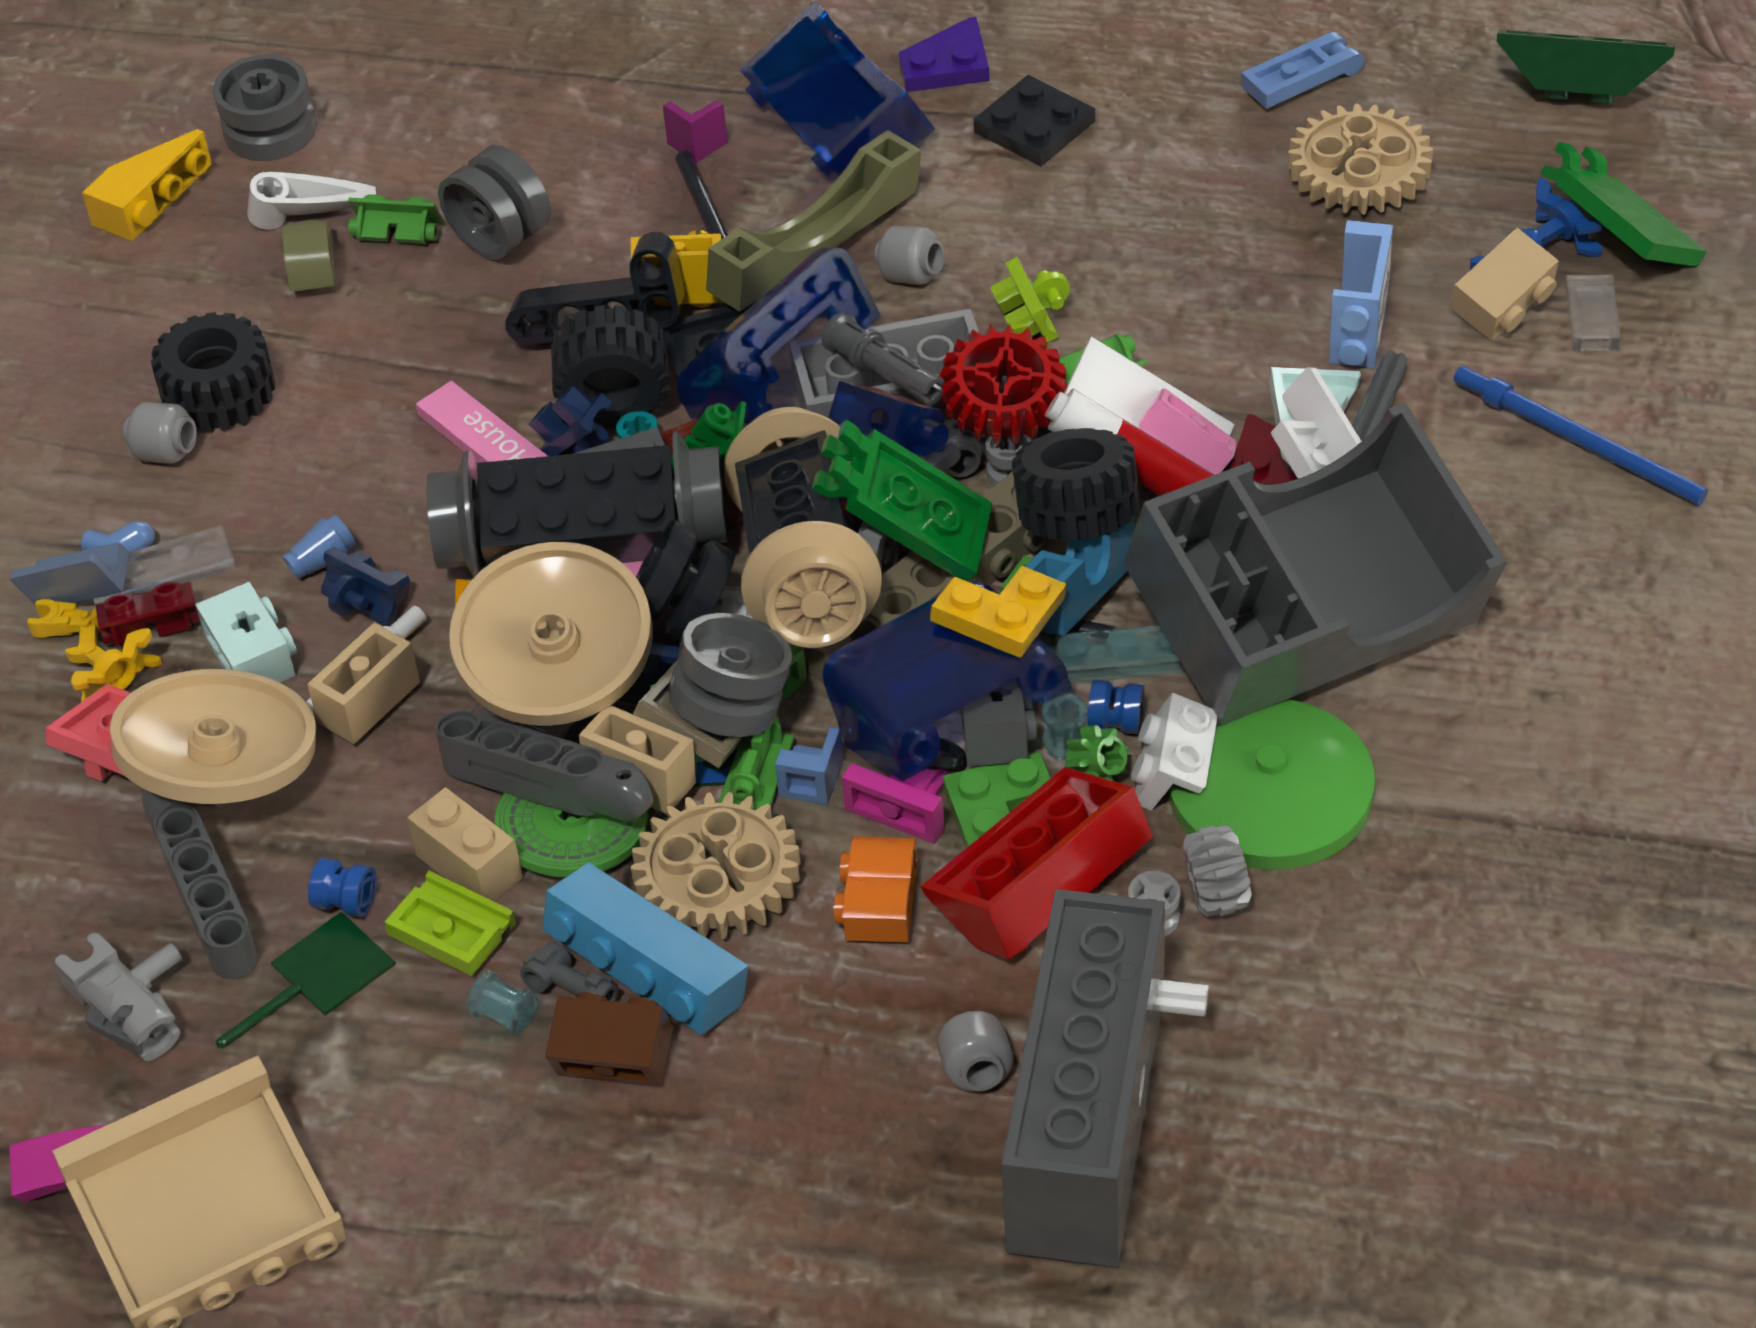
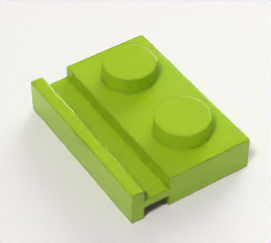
[384,870,516,976]

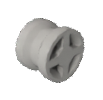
[1128,871,1181,936]

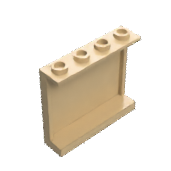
[52,1055,346,1328]

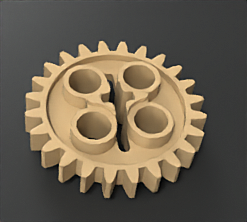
[1288,104,1433,214]
[631,792,801,939]

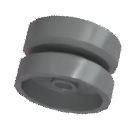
[213,54,317,161]
[438,145,551,261]
[668,613,793,737]

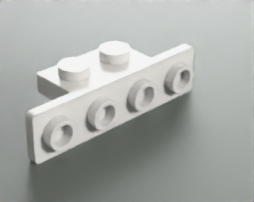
[1271,368,1362,479]

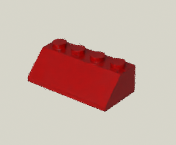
[921,767,1153,960]

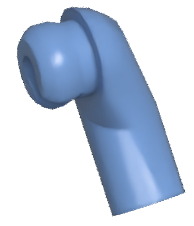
[81,521,155,560]

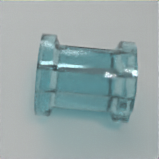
[1042,693,1088,760]
[467,971,538,1036]

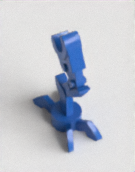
[1470,178,1603,270]

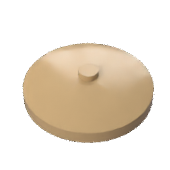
[449,542,653,726]
[110,669,316,804]

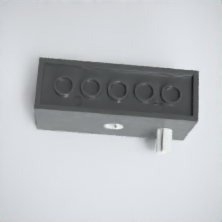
[1001,889,1209,1267]

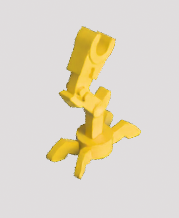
[27,599,162,702]

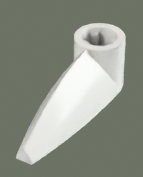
[247,172,376,230]

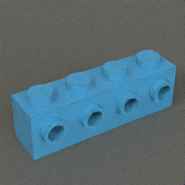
[542,862,749,1035]

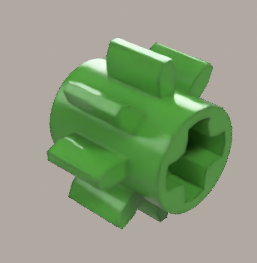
[1065,725,1129,781]

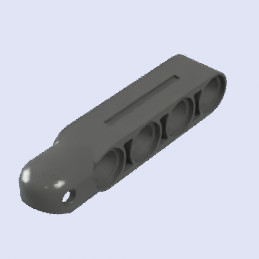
[435,711,653,821]
[141,789,258,979]

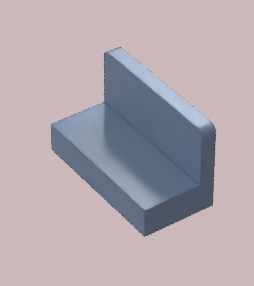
[10,542,129,605]

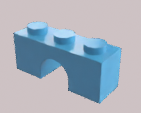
[1025,516,1134,636]

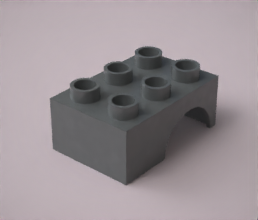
[1124,402,1507,727]

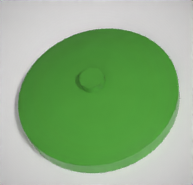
[1168,699,1375,870]

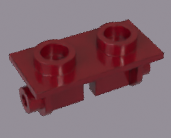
[95,581,200,648]

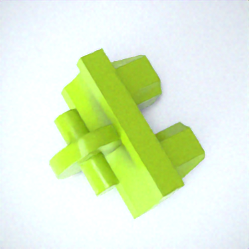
[990,257,1071,343]

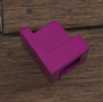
[663,100,728,163]

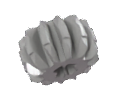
[1182,825,1252,917]

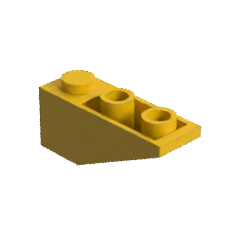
[82,129,212,241]

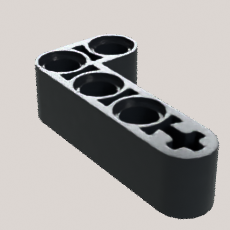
[505,232,685,345]

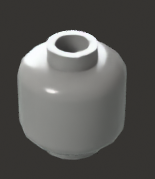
[875,225,944,285]
[123,402,197,464]
[937,1011,1013,1092]

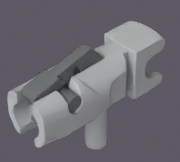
[55,933,182,1061]

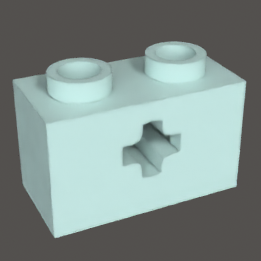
[195,582,297,683]

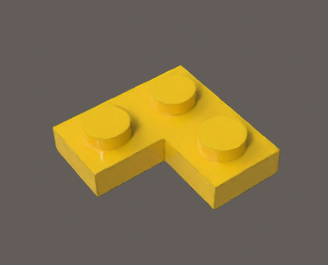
[930,566,1067,658]

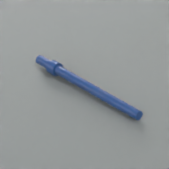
[1453,365,1708,506]

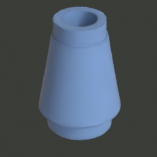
[282,515,357,580]

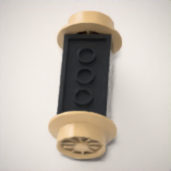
[724,407,882,648]

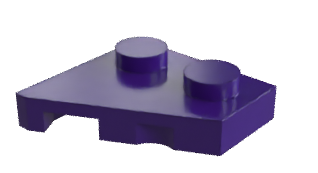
[899,17,990,92]

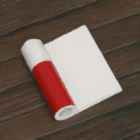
[1045,336,1235,497]

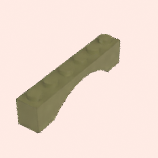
[706,130,921,312]

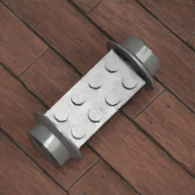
[427,430,728,577]

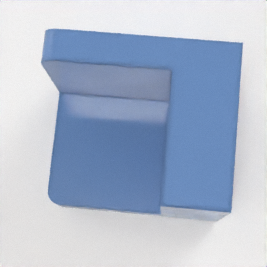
[775,727,844,805]

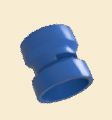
[1088,679,1145,734]
[308,857,377,917]

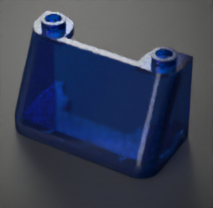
[739,0,936,178]
[677,247,881,424]
[822,580,1072,781]

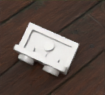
[1131,692,1217,811]

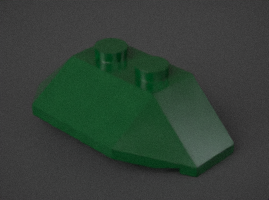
[1496,29,1675,103]

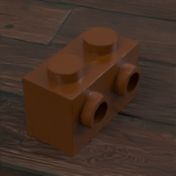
[545,992,674,1087]

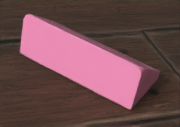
[1139,388,1238,475]

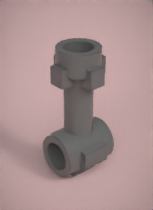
[520,942,619,1002]

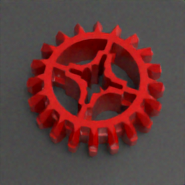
[939,323,1067,447]

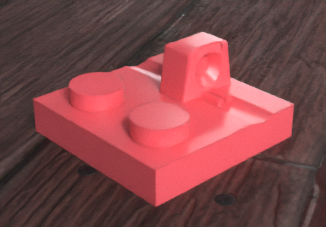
[45,684,130,781]

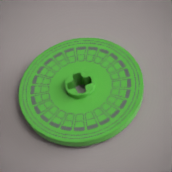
[495,793,649,877]

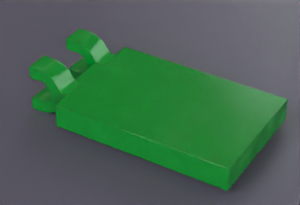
[1540,142,1707,267]
[811,420,992,581]

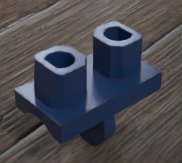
[529,385,612,456]
[321,547,410,626]

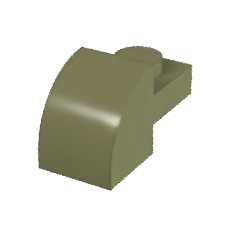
[282,220,335,292]

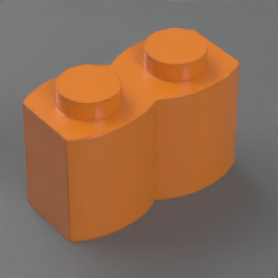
[834,836,918,942]

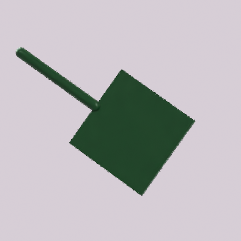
[216,912,396,1048]

